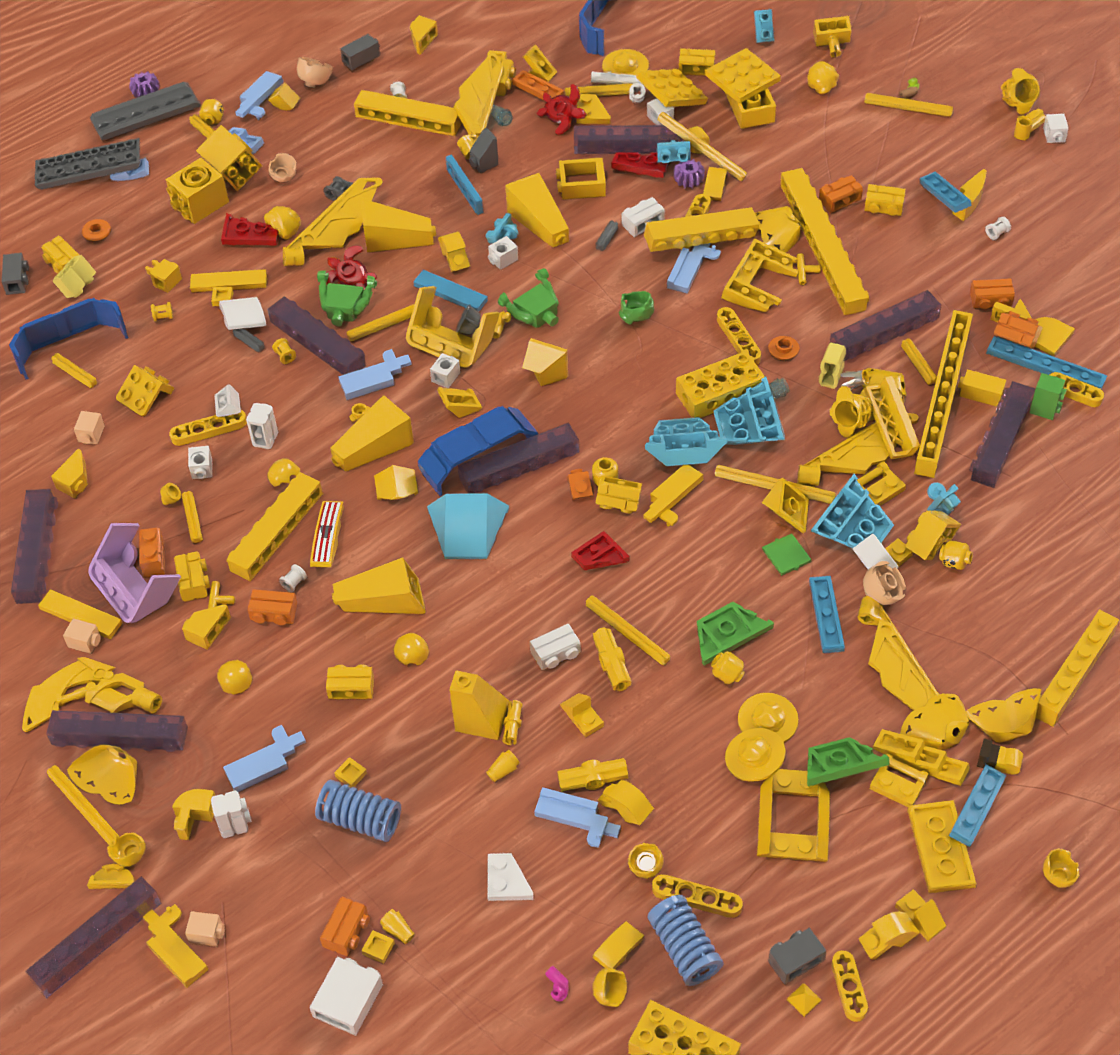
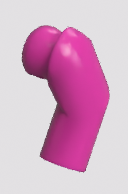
[545,966,569,1001]

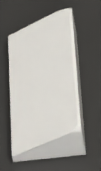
[214,384,241,417]
[853,534,899,570]

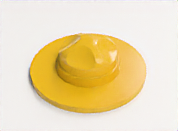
[602,49,649,75]
[738,693,798,743]
[725,728,786,782]

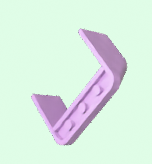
[89,523,181,623]

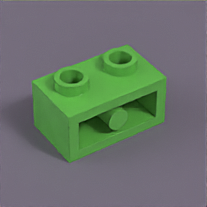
[1029,373,1067,420]

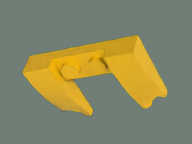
[721,239,798,312]

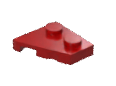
[571,531,630,570]

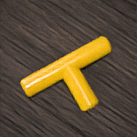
[796,254,821,285]
[208,581,235,608]

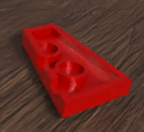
[221,213,279,245]

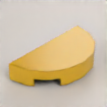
[87,864,135,889]

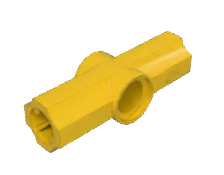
[593,627,631,692]
[557,758,628,792]

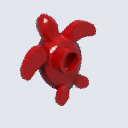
[537,84,587,135]
[326,245,377,289]

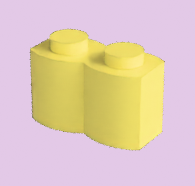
[53,255,96,298]
[819,343,846,389]

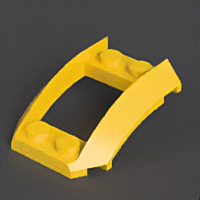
[757,769,830,862]

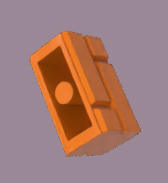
[819,175,863,213]
[970,279,1015,309]
[994,311,1042,349]
[139,527,165,578]
[248,589,297,625]
[320,897,370,956]

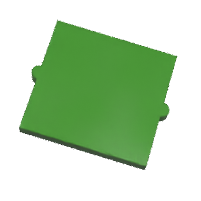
[762,533,811,576]

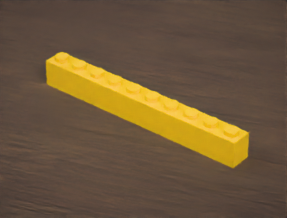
[780,168,869,316]
[914,310,973,478]

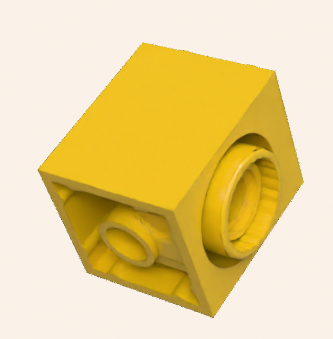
[196,125,262,191]
[166,158,229,224]

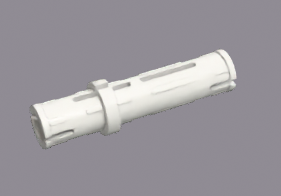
[591,71,643,85]

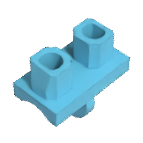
[754,9,774,43]
[657,140,691,163]
[485,213,519,243]
[927,483,961,515]

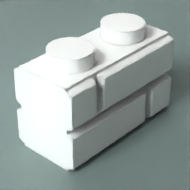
[622,197,665,237]
[246,403,278,449]
[529,624,581,670]
[211,790,252,838]

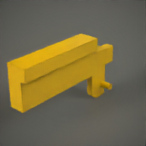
[643,465,704,526]
[143,904,209,988]

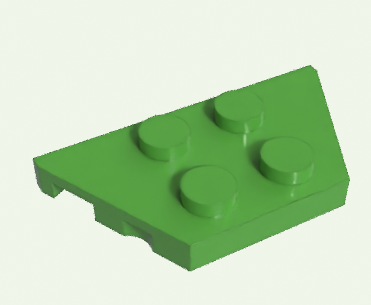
[697,602,774,665]
[807,737,889,786]

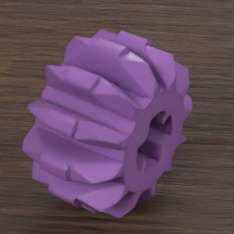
[129,71,160,98]
[674,159,705,189]

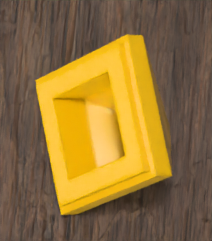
[786,983,821,1017]

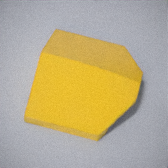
[437,387,482,418]
[374,465,418,500]

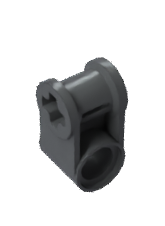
[323,176,353,201]

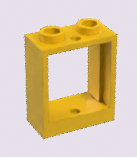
[556,158,606,200]

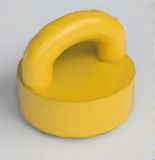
[160,483,181,505]

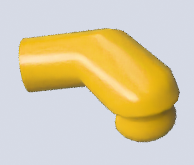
[493,311,511,339]

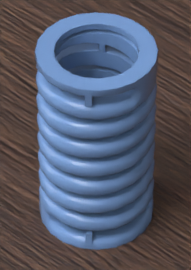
[315,779,401,842]
[647,895,724,986]

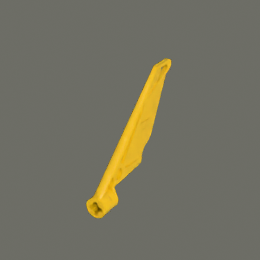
[454,50,504,159]
[283,178,382,266]
[797,413,919,486]
[857,596,941,716]

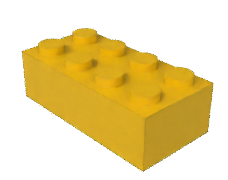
[724,88,776,129]

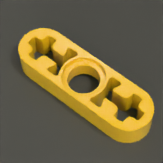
[1050,372,1104,407]
[832,951,868,1022]

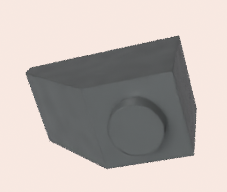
[469,128,499,173]

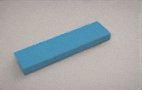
[446,154,483,215]
[919,172,972,213]
[413,270,488,312]
[809,576,845,653]
[949,764,1007,847]

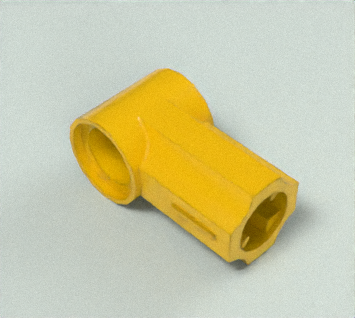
[1014,108,1046,140]

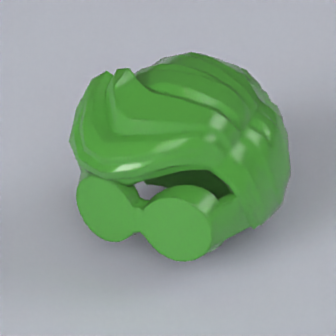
[619,291,654,325]

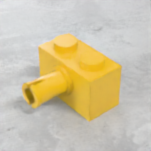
[813,16,851,57]

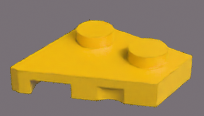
[576,94,611,124]

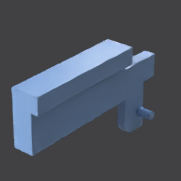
[235,71,283,120]
[667,243,721,294]
[339,349,412,400]
[223,725,306,792]
[534,787,621,848]

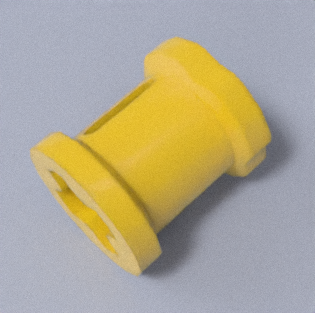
[151,302,173,322]
[272,338,296,364]

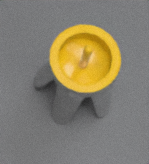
[840,369,871,390]

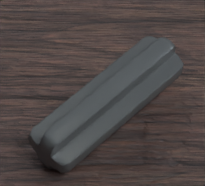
[595,220,618,251]
[233,328,265,352]

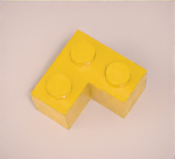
[905,511,961,560]

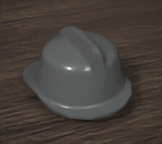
[456,304,481,335]

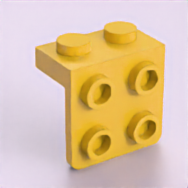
[116,365,175,416]

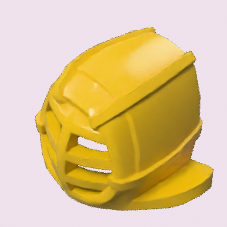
[1001,68,1040,115]
[830,386,872,438]

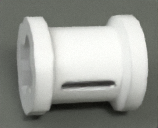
[390,82,407,99]
[629,83,645,103]
[985,217,1011,240]
[279,564,307,592]

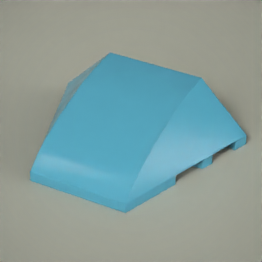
[713,377,785,445]
[645,417,727,466]
[811,474,894,549]
[427,493,509,559]

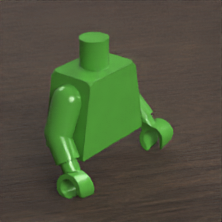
[498,268,559,328]
[317,270,377,326]

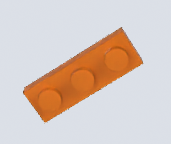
[512,70,564,100]

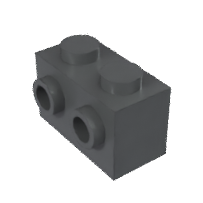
[768,927,827,984]

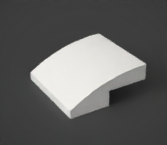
[219,297,266,330]

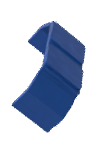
[579,0,609,56]
[9,298,128,380]
[418,406,538,496]

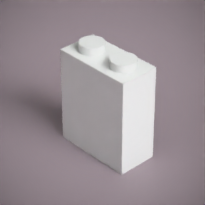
[310,956,383,1036]

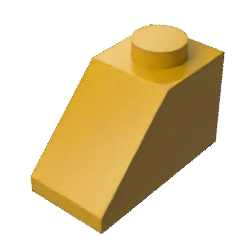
[410,15,438,55]
[51,449,88,498]
[182,604,231,650]

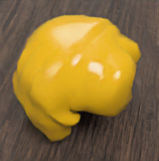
[807,61,839,94]
[264,206,301,240]

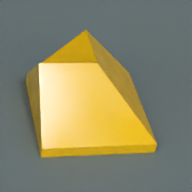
[522,338,568,386]
[762,478,809,533]

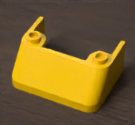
[406,286,500,367]

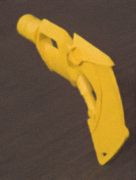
[22,657,162,732]

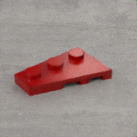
[611,152,671,178]

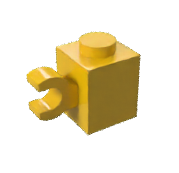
[145,259,182,293]

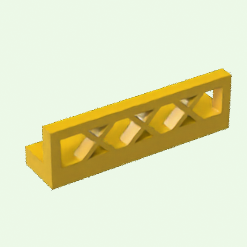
[864,376,920,459]

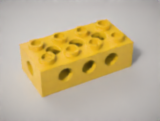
[676,351,765,418]
[628,1000,741,1055]

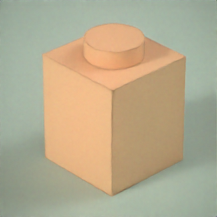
[74,411,105,444]
[63,618,101,654]
[185,911,225,947]

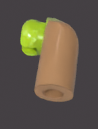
[899,78,919,99]

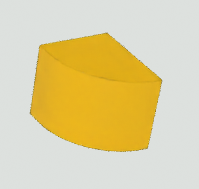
[268,83,300,110]

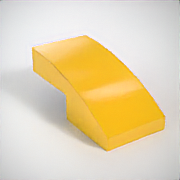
[703,167,727,201]
[592,921,644,969]

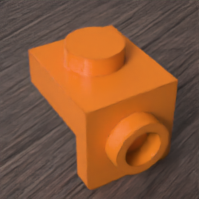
[567,469,593,500]

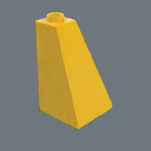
[505,173,569,248]
[361,199,436,252]
[330,396,414,472]
[332,557,426,614]
[449,671,510,740]

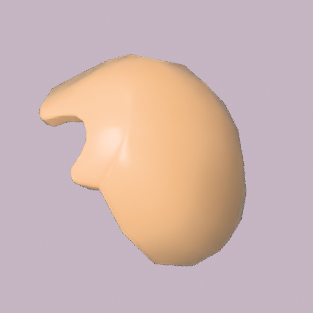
[268,153,296,183]

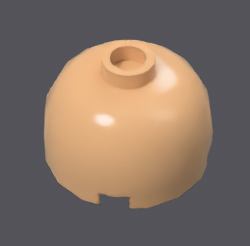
[297,57,333,88]
[863,561,906,605]

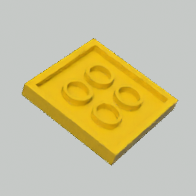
[705,48,781,104]
[636,69,708,107]

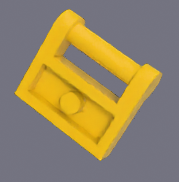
[857,462,906,506]
[869,753,929,807]

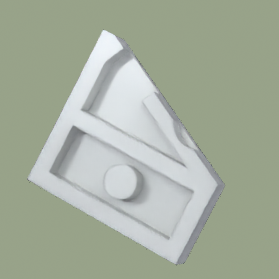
[488,853,534,901]

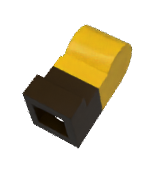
[977,738,1023,775]

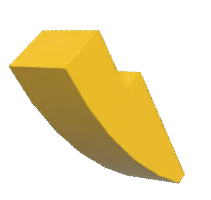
[952,169,987,221]

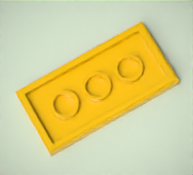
[907,800,976,893]

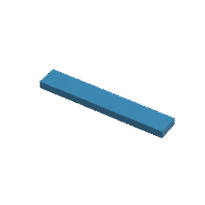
[986,336,1107,390]

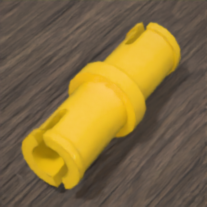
[502,700,523,745]

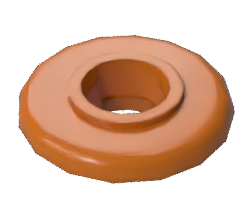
[82,219,111,241]
[768,336,800,360]

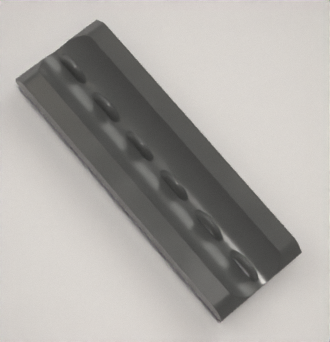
[90,82,201,141]
[35,138,140,189]

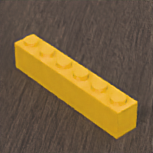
[354,90,462,137]
[644,207,759,252]
[227,472,323,582]
[1036,609,1119,727]

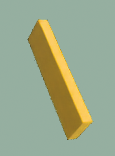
[190,269,267,292]
[38,589,122,640]

